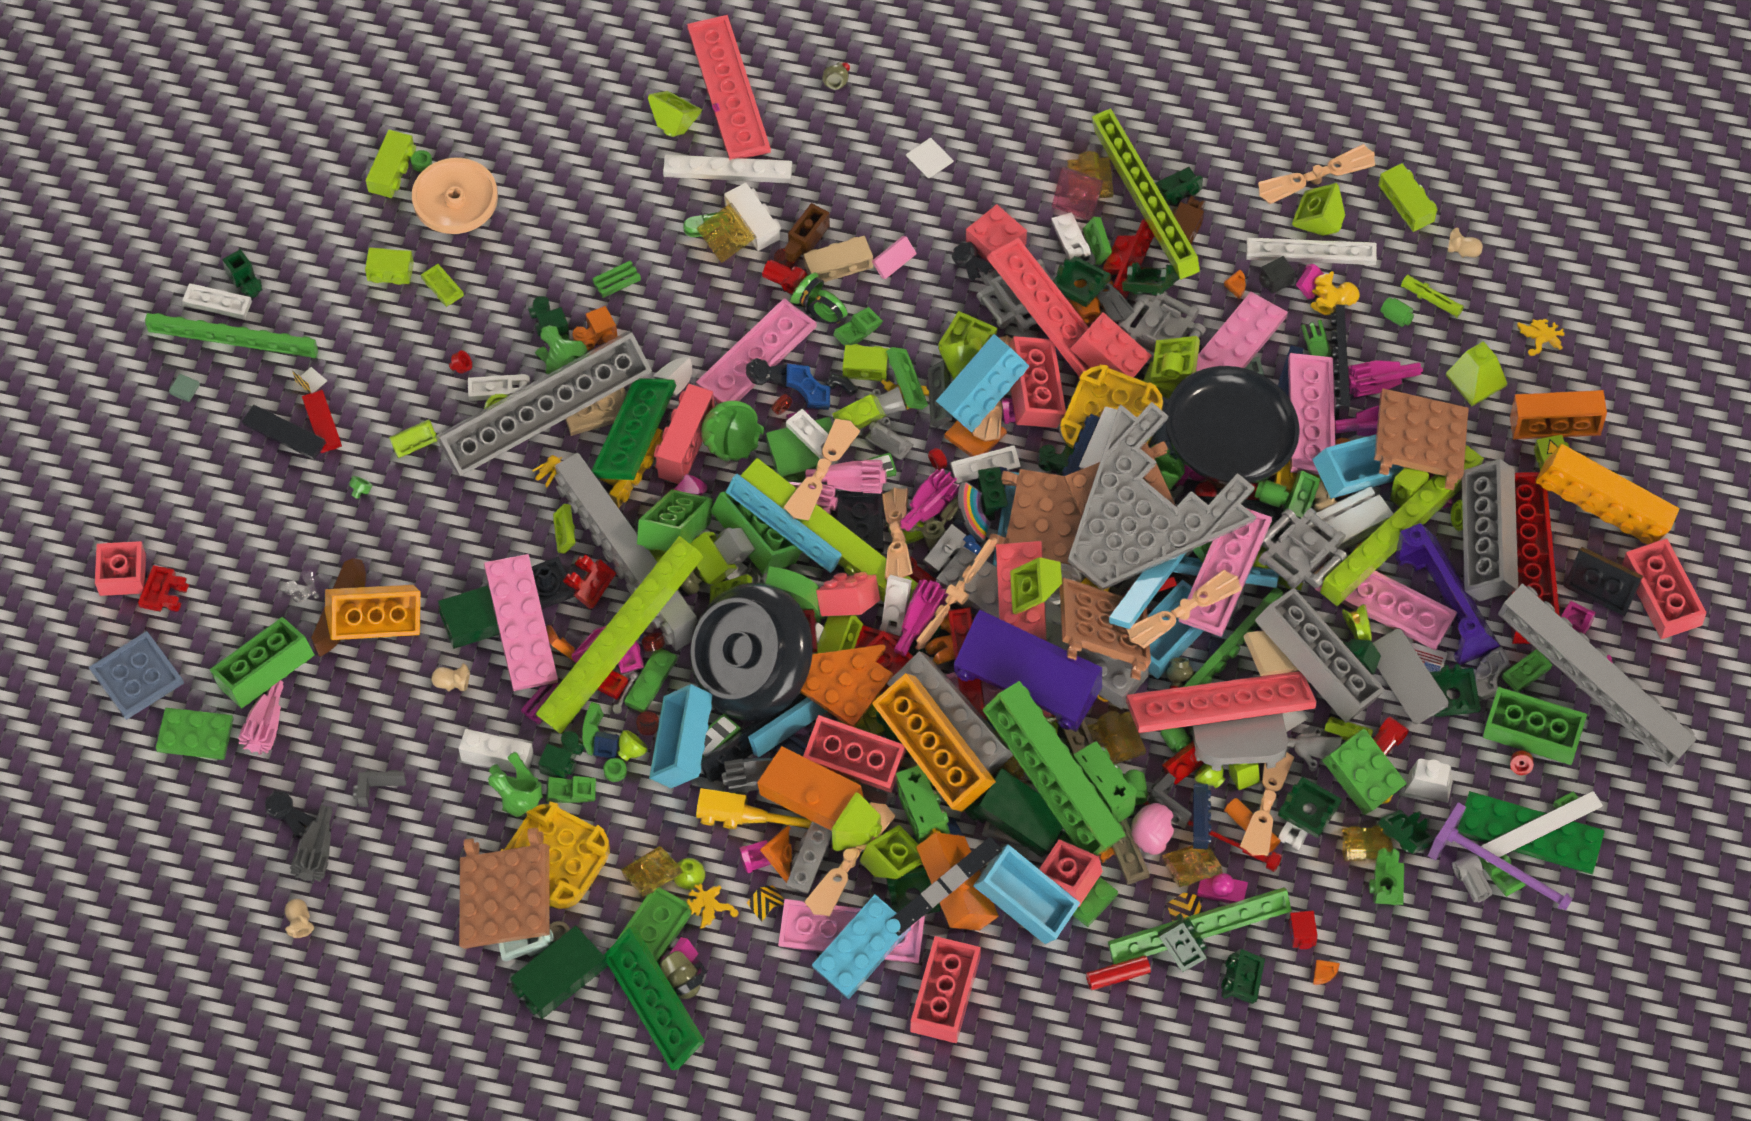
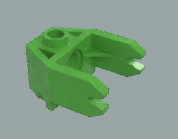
[1369,848,1404,905]

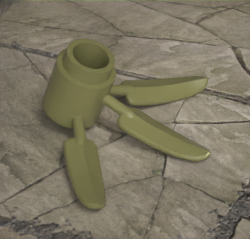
[885,496,959,550]

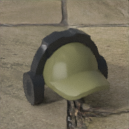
[660,951,707,1000]

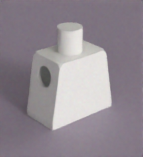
[1405,759,1453,803]

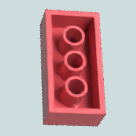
[1008,336,1066,428]
[654,384,715,484]
[1622,538,1706,640]
[803,715,907,793]
[911,936,981,1043]

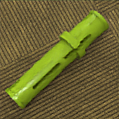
[1401,274,1464,318]

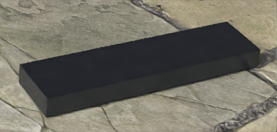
[242,405,326,460]

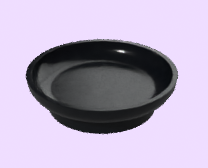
[1166,366,1300,484]
[690,583,813,721]

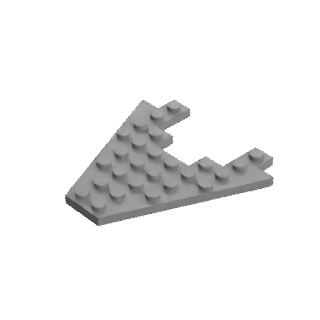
[1067,402,1256,590]

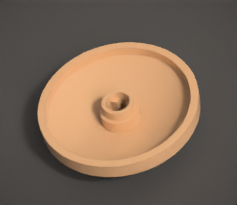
[412,158,498,234]

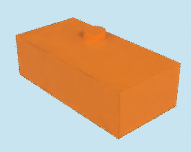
[1510,390,1607,440]
[757,746,863,831]
[916,832,999,931]

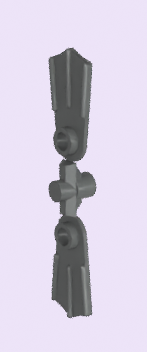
[1058,231,1134,322]

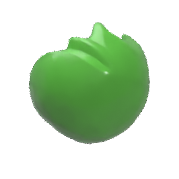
[701,401,764,462]

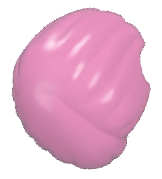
[1131,803,1174,855]

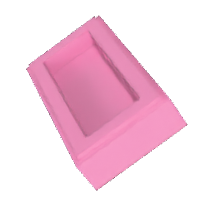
[872,236,917,279]

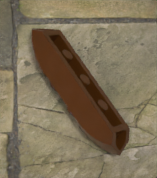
[311,558,366,657]

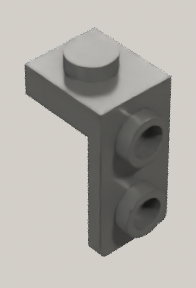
[353,770,407,807]
[1148,773,1192,828]

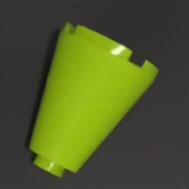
[938,337,982,380]

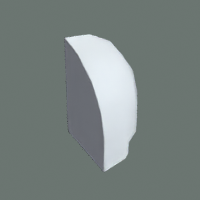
[653,357,692,396]

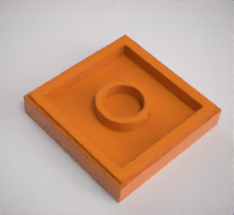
[944,421,1007,457]

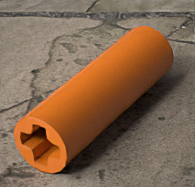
[1224,798,1281,853]

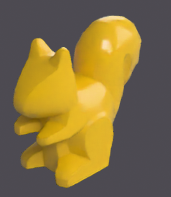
[1310,271,1360,315]

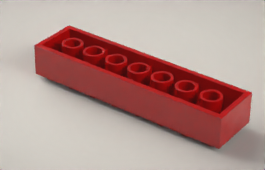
[1508,472,1560,644]

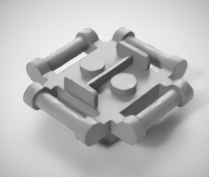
[976,259,1054,333]
[1118,291,1206,361]
[1258,508,1348,589]

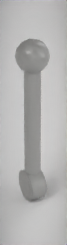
[613,672,639,714]

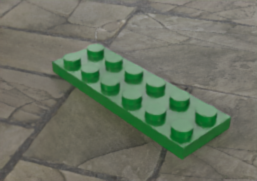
[591,378,677,480]
[1458,791,1605,875]
[604,927,705,1070]

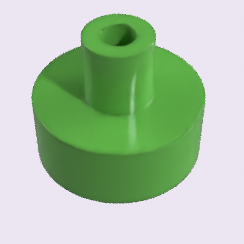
[349,476,373,499]

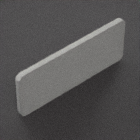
[1373,629,1449,724]

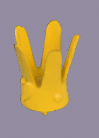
[532,455,562,488]

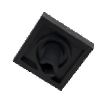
[532,556,575,609]

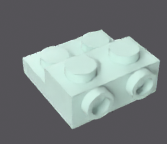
[499,917,554,962]

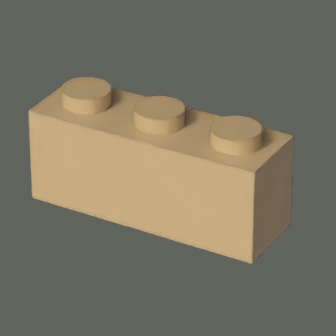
[803,236,873,282]

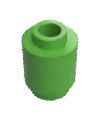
[1380,297,1414,327]
[1255,480,1289,508]
[1160,727,1191,753]
[1123,769,1148,806]

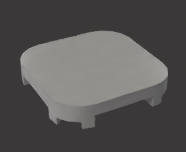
[1191,713,1288,771]

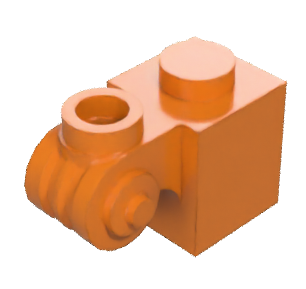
[572,306,618,351]

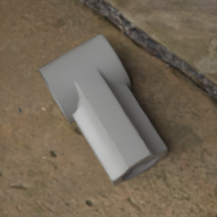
[1452,854,1493,903]

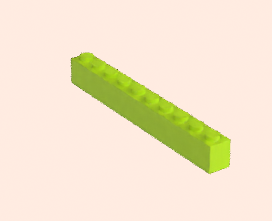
[1091,108,1200,280]
[1320,445,1484,606]
[741,458,918,603]
[536,536,704,734]

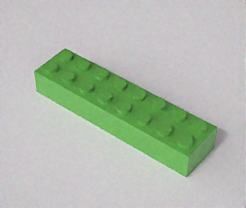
[982,681,1125,856]

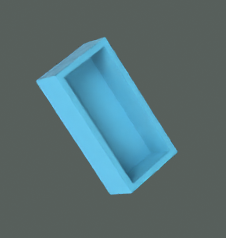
[936,334,1029,433]
[1312,434,1405,499]
[1147,580,1204,679]
[649,684,713,788]
[973,845,1080,944]
[812,894,911,1000]

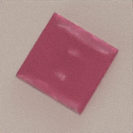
[1051,167,1103,221]

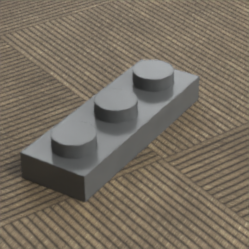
[928,360,952,428]

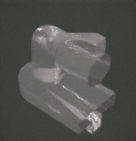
[281,570,320,603]

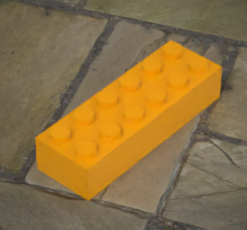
[1536,444,1680,545]
[872,673,996,812]

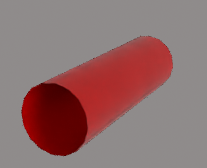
[1086,955,1151,991]

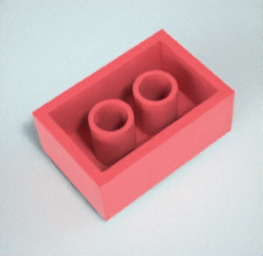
[1070,312,1152,378]

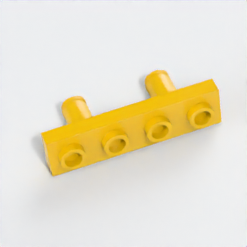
[600,428,663,508]

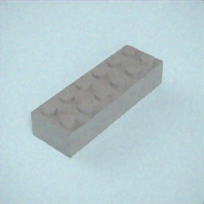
[1462,459,1518,601]
[1255,588,1385,723]
[887,651,1013,776]

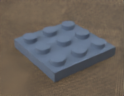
[89,631,184,720]

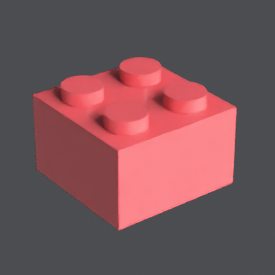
[966,204,1027,268]
[95,541,146,596]
[816,572,880,616]
[1039,839,1103,907]

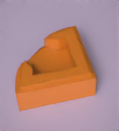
[1224,270,1246,299]
[1313,960,1340,985]

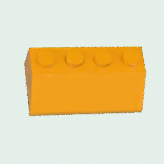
[325,585,420,640]

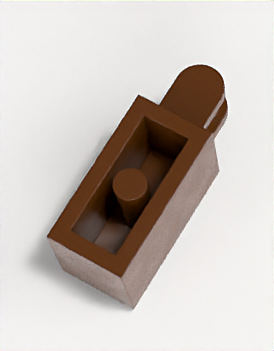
[1172,196,1206,245]
[785,203,830,262]

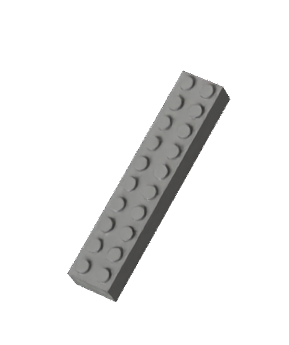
[435,332,652,476]
[554,453,697,651]
[936,546,1149,709]
[1498,583,1697,768]

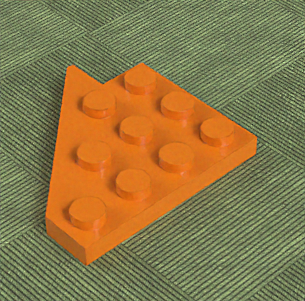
[800,645,893,727]

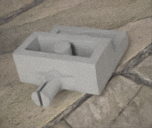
[923,524,966,573]

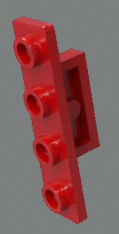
[1103,219,1154,299]

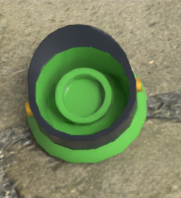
[790,272,824,314]
[809,290,848,324]

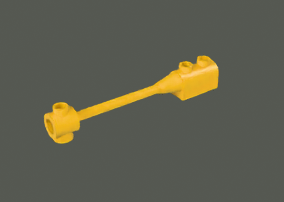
[696,788,882,837]

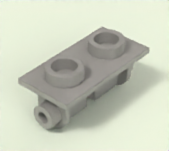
[865,422,914,460]

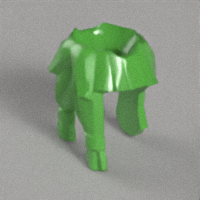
[535,325,587,374]
[488,752,543,817]

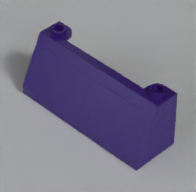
[1395,523,1500,665]
[954,610,1102,732]

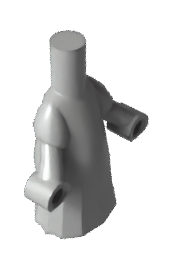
[872,387,907,428]
[1287,728,1342,771]

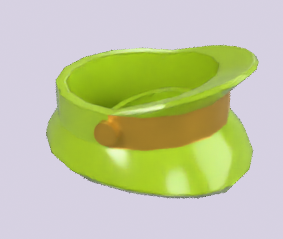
[1342,604,1372,641]

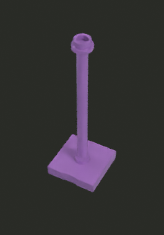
[1428,802,1573,911]

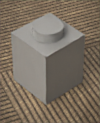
[714,528,755,564]

